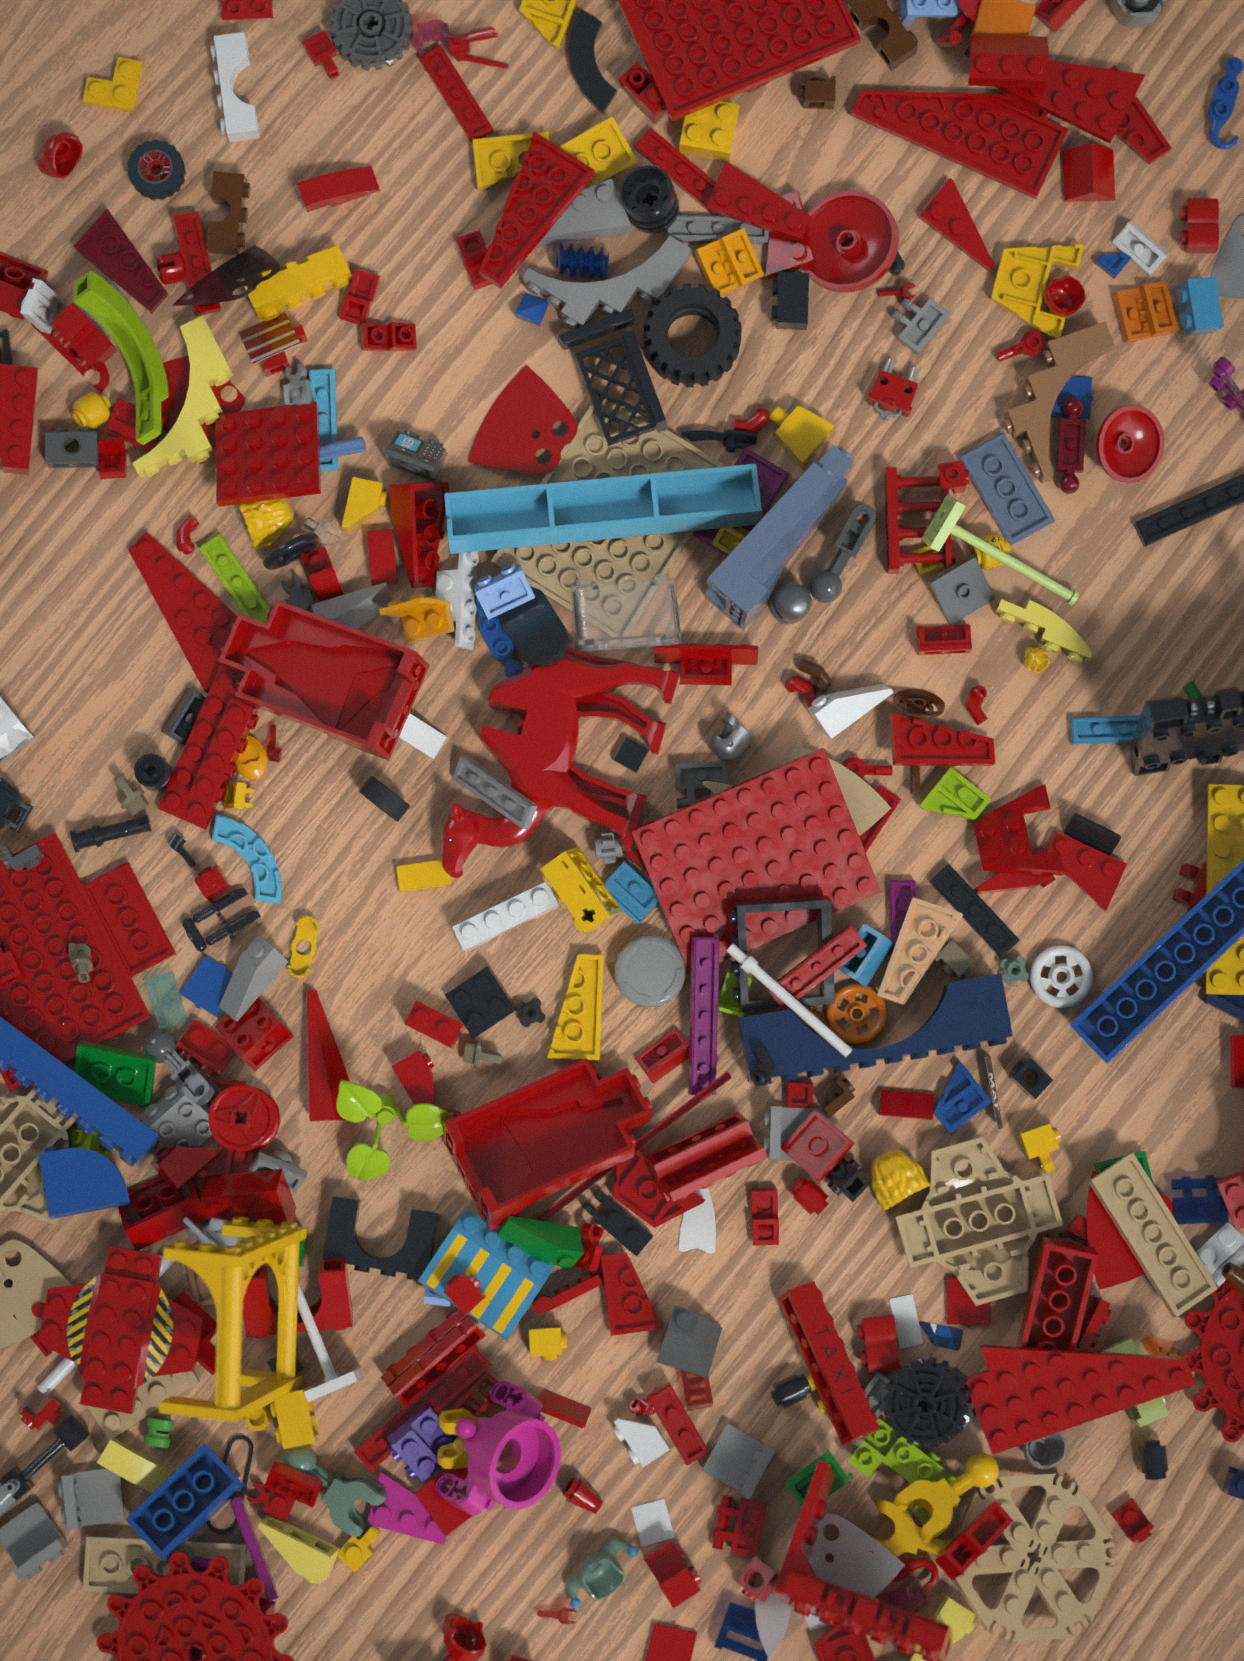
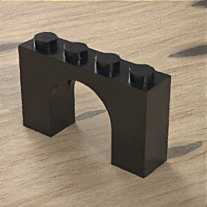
[322,1197,439,1281]

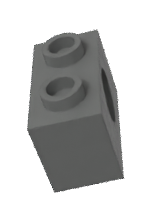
[45,428,101,468]

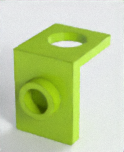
[718,971,752,1017]
[68,1122,114,1158]

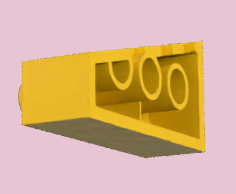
[241,245,352,321]

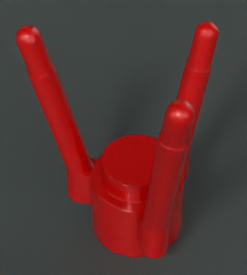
[449,27,509,69]

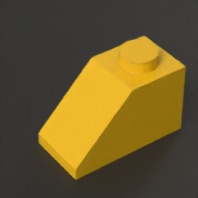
[342,477,388,533]

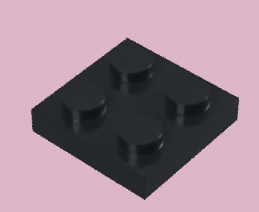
[445,966,518,1039]

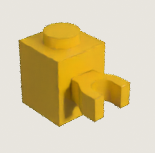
[1018,1123,1061,1173]

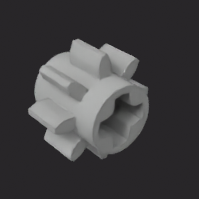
[594,832,622,864]

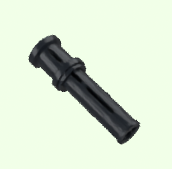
[70,815,152,853]

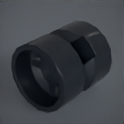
[134,753,173,792]

